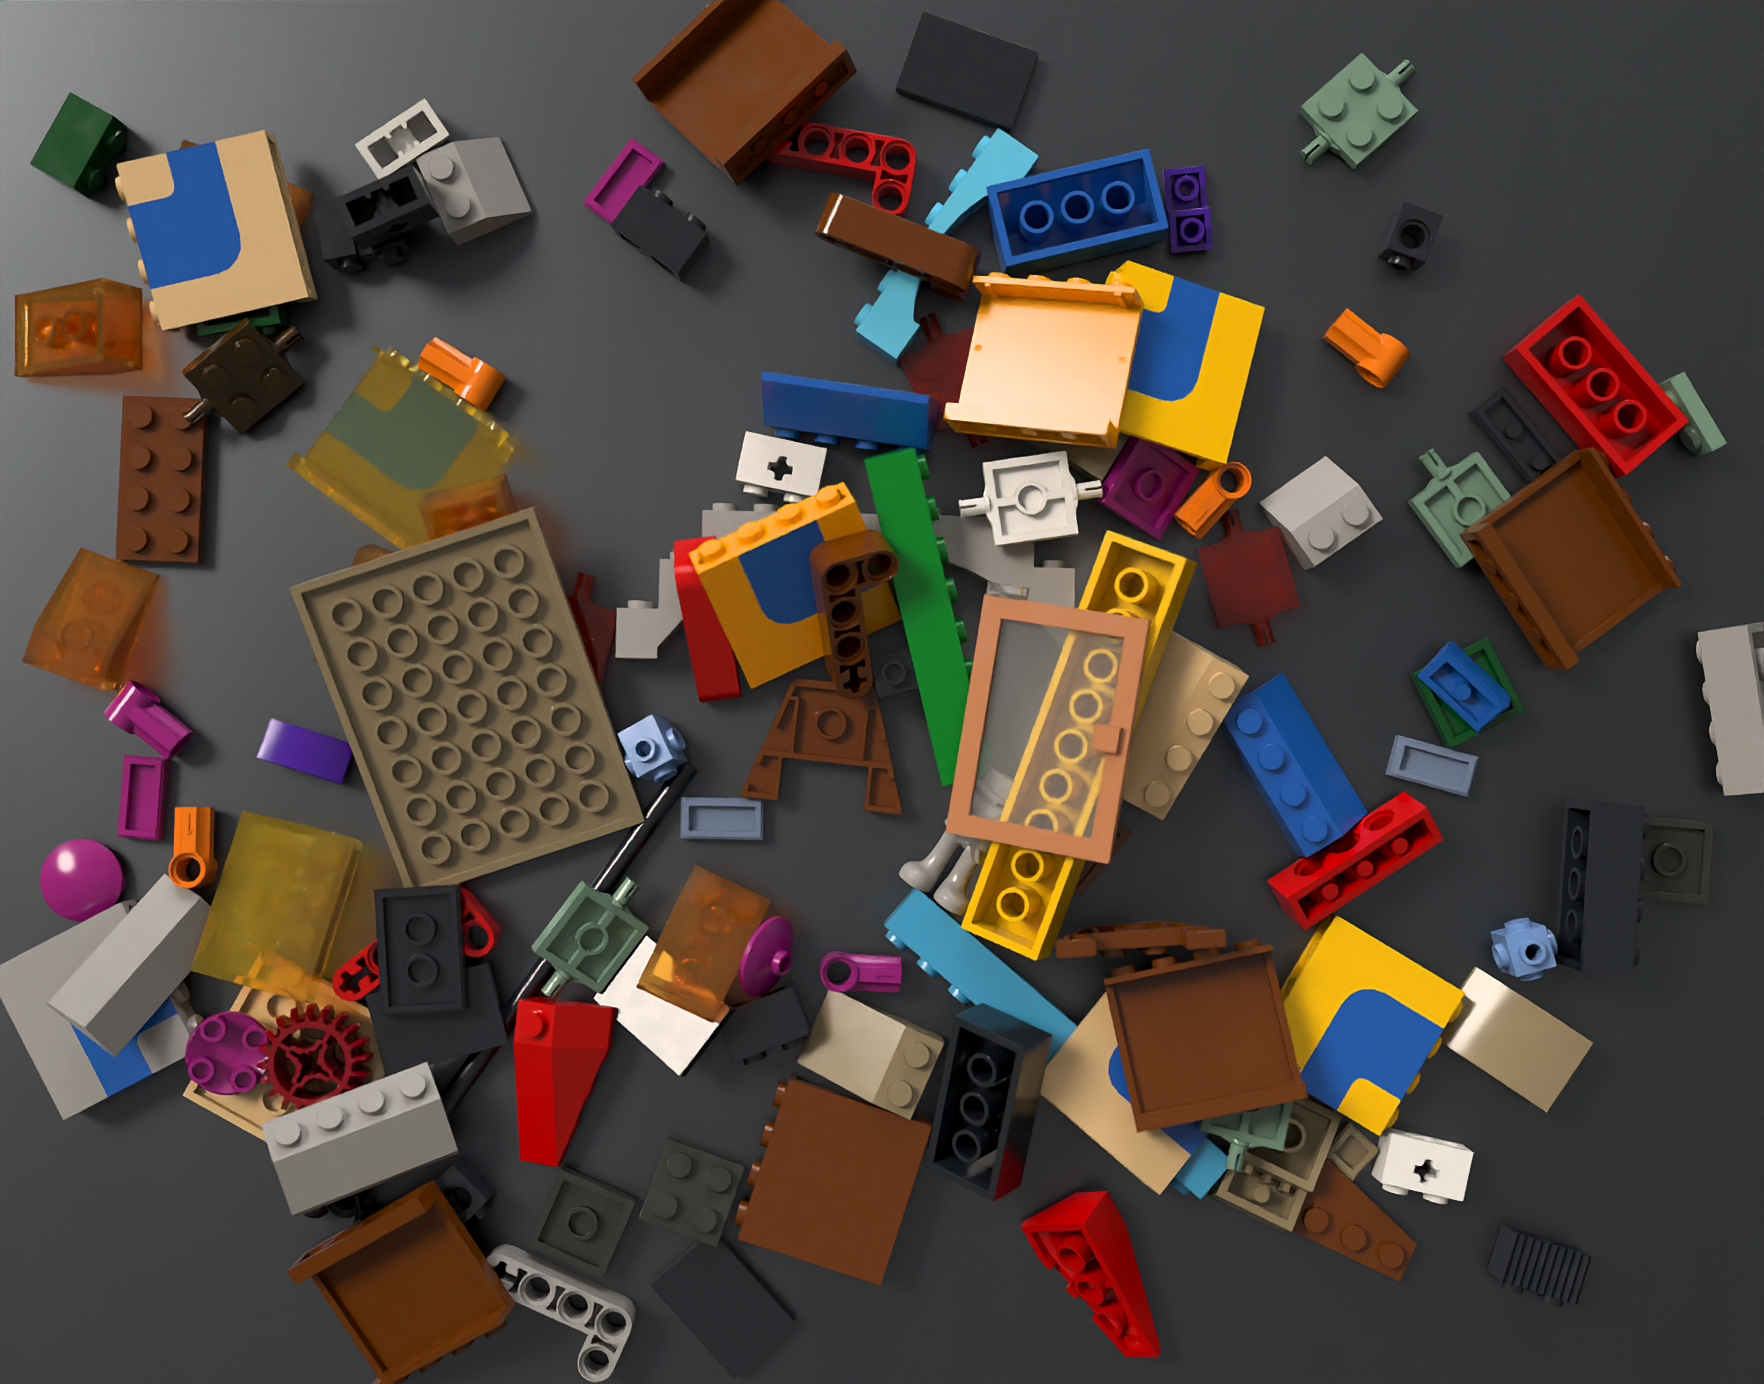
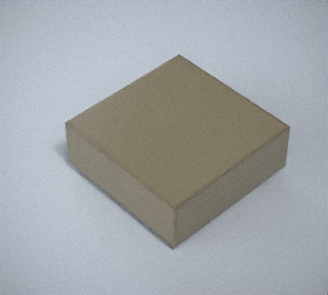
[1326,1120,1380,1181]

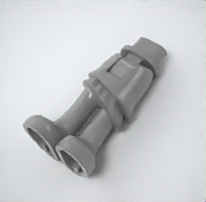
[899,767,1015,916]

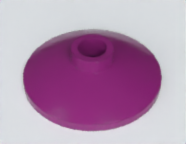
[739,916,794,997]

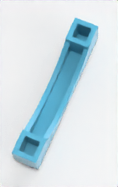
[854,128,1039,366]

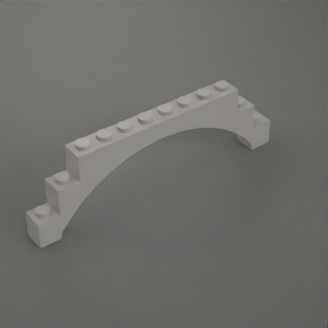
[616,503,1075,660]

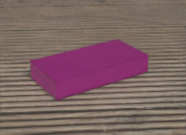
[582,137,666,226]
[117,755,170,840]

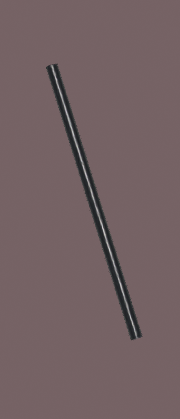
[440,762,698,1119]

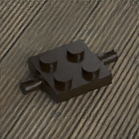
[181,317,304,435]

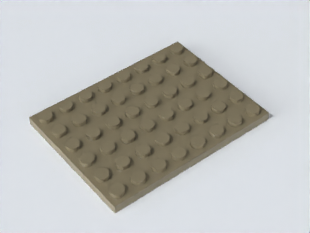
[289,506,645,887]

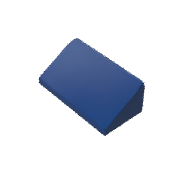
[1417,641,1511,733]

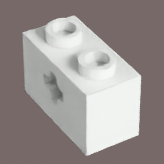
[355,98,449,179]
[735,431,828,504]
[1372,1128,1474,1204]

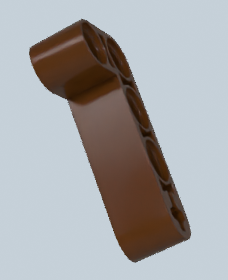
[814,193,981,302]
[809,530,899,700]

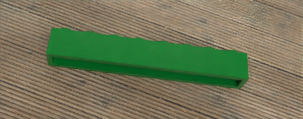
[864,447,996,786]

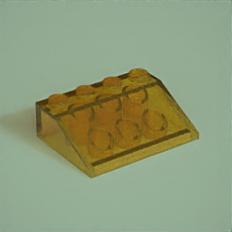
[190,811,364,1003]

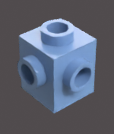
[618,714,688,783]
[1490,918,1558,981]

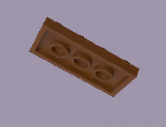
[115,396,210,564]

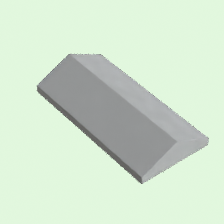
[47,874,230,1058]

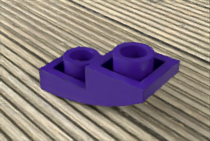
[1161,165,1213,253]
[256,719,352,784]

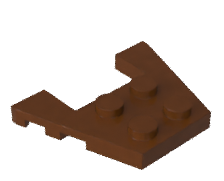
[740,678,901,815]
[1056,920,1226,959]

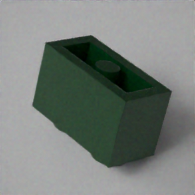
[30,92,128,198]

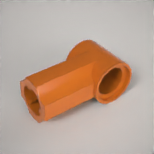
[1322,308,1411,389]
[417,337,506,412]
[1173,462,1252,539]
[168,807,218,888]

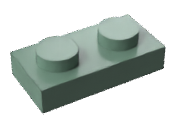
[1659,372,1727,457]

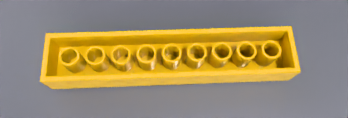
[961,530,1197,961]

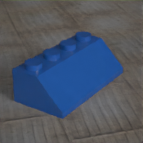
[986,148,1169,278]
[761,371,939,456]
[1219,673,1368,858]

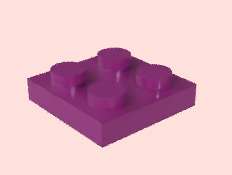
[1094,436,1200,541]

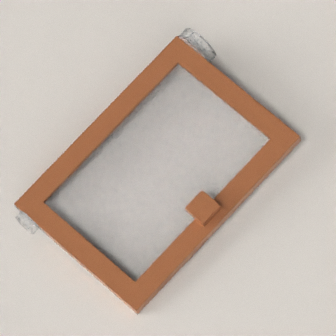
[946,582,1152,864]

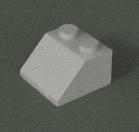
[415,137,533,246]
[1258,456,1383,570]

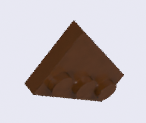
[1292,1158,1417,1282]

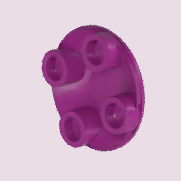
[40,839,126,921]
[185,1011,271,1095]

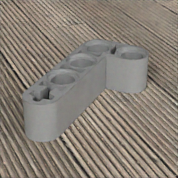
[487,1244,637,1382]

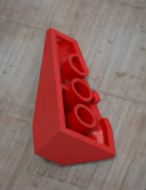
[514,995,616,1167]
[1021,1191,1162,1357]

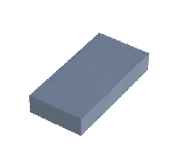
[1385,735,1479,797]
[680,797,764,840]

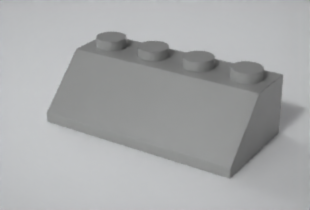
[1696,622,1764,796]
[261,1062,459,1218]

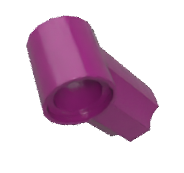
[103,679,193,760]
[819,951,902,993]

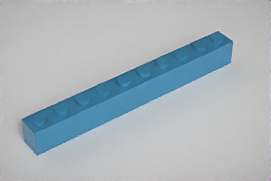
[884,888,1228,1199]

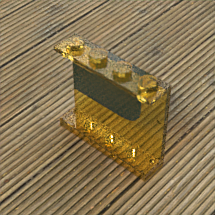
[286,345,515,550]

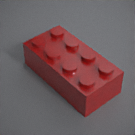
[1501,294,1689,479]

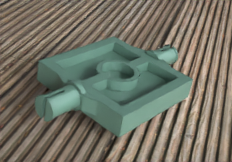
[1299,53,1418,170]
[1408,448,1511,567]
[531,876,649,1000]
[1197,1067,1301,1172]

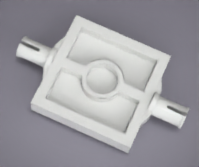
[958,451,1102,547]

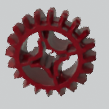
[256,1003,374,1111]

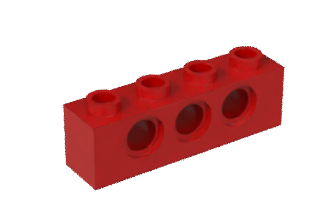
[1267,791,1444,931]

